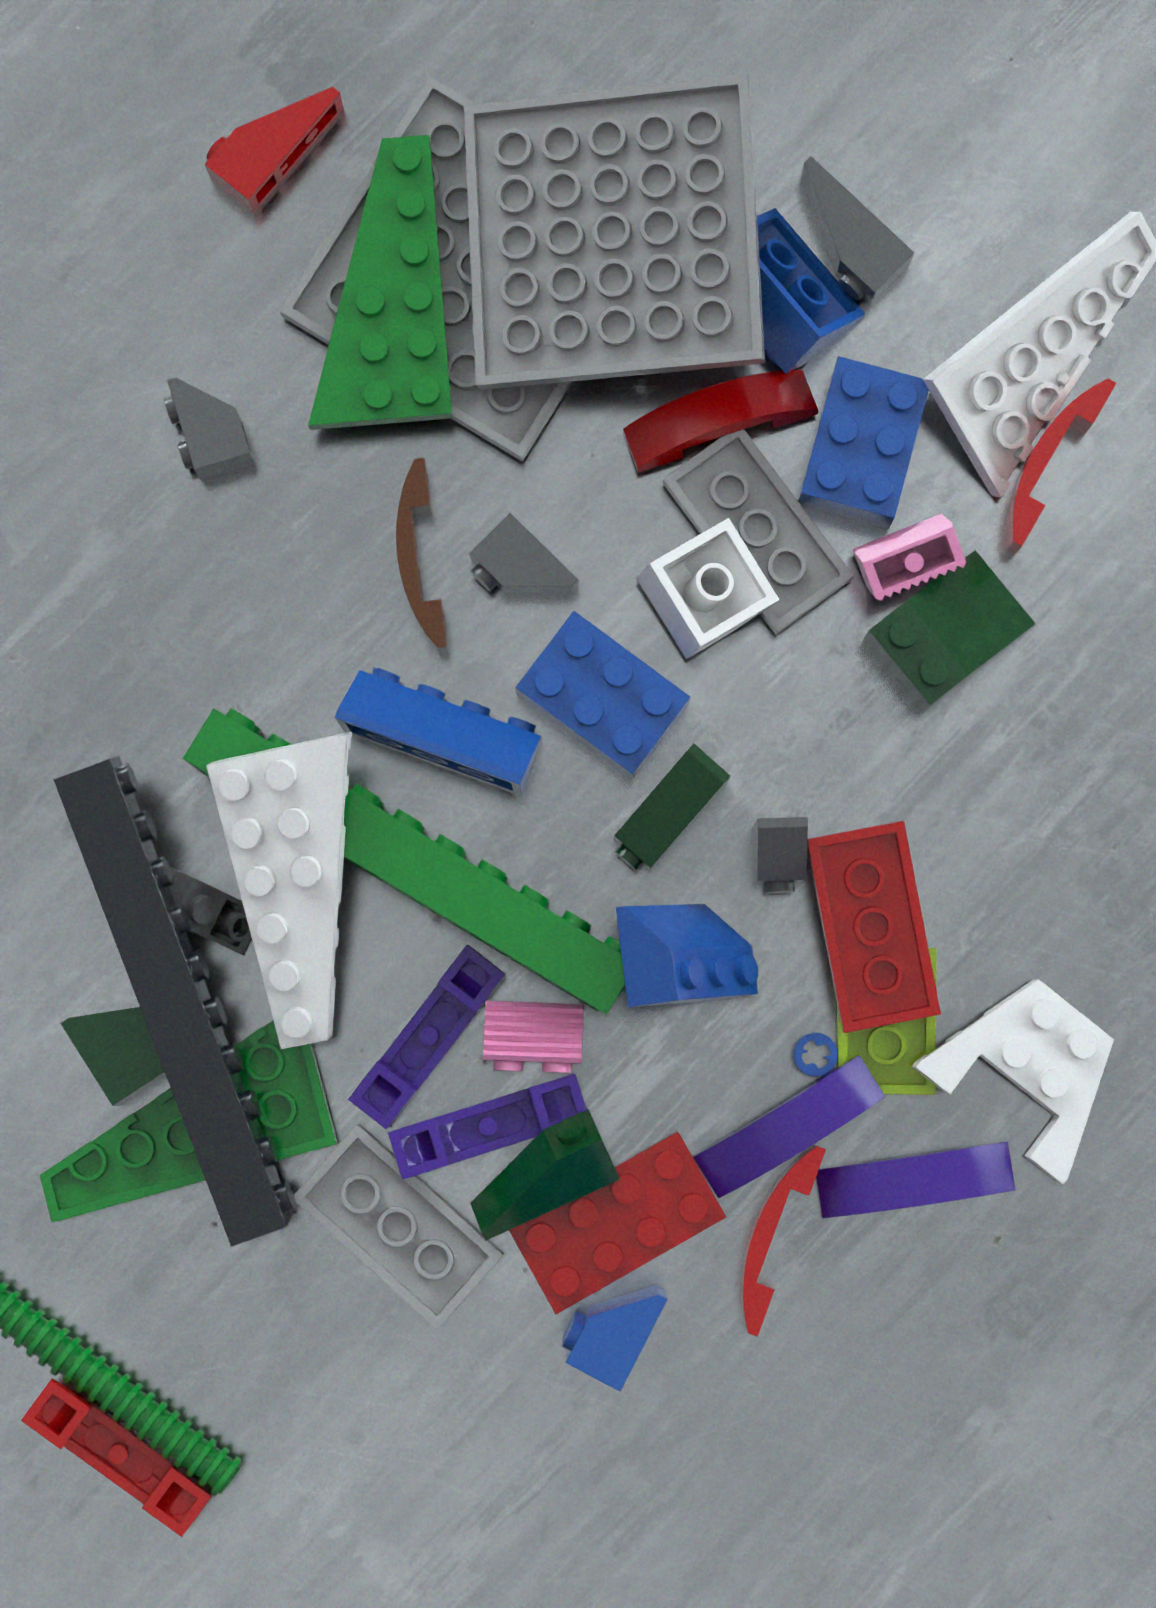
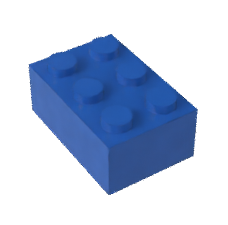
[798,356,929,530]
[515,611,691,781]

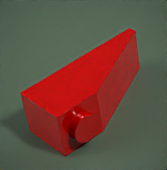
[205,87,344,214]

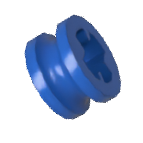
[792,1033,838,1077]

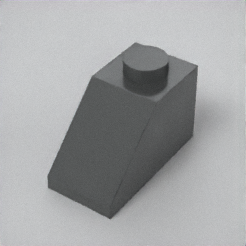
[469,513,579,595]
[752,817,808,893]

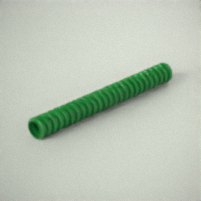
[0,1281,242,1497]

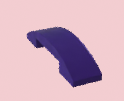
[348,944,506,1129]
[693,1055,885,1198]
[388,1073,587,1180]
[816,1141,1016,1218]

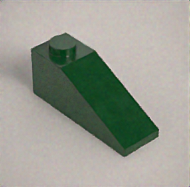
[470,1109,620,1241]

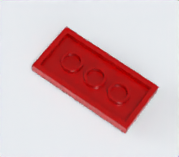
[807,821,941,1033]
[509,1131,726,1314]

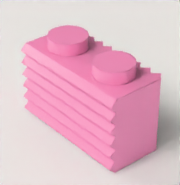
[853,513,966,601]
[483,1001,584,1073]

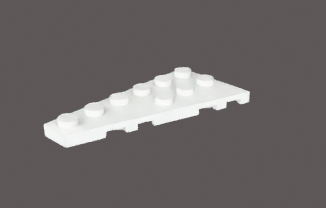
[923,212,1156,497]
[206,731,352,1049]

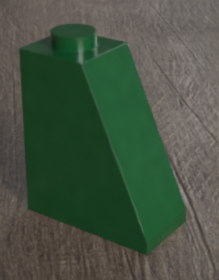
[614,743,731,872]
[60,1007,166,1106]

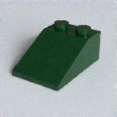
[863,550,1036,713]

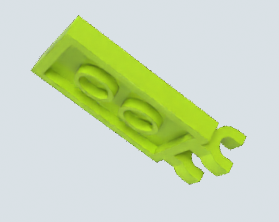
[836,914,937,1095]

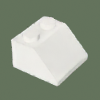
[636,518,780,659]

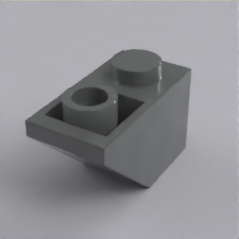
[163,377,255,480]
[169,867,251,955]

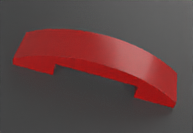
[623,370,818,473]
[1006,378,1116,556]
[741,1145,826,1337]
[21,1379,212,1537]

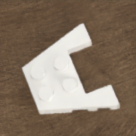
[911,979,1114,1185]

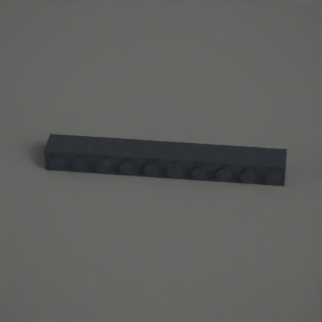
[53,756,296,1247]

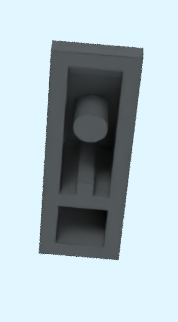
[801,156,915,306]

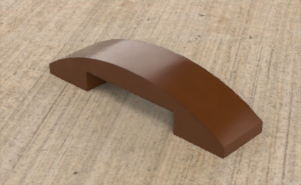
[396,458,449,655]

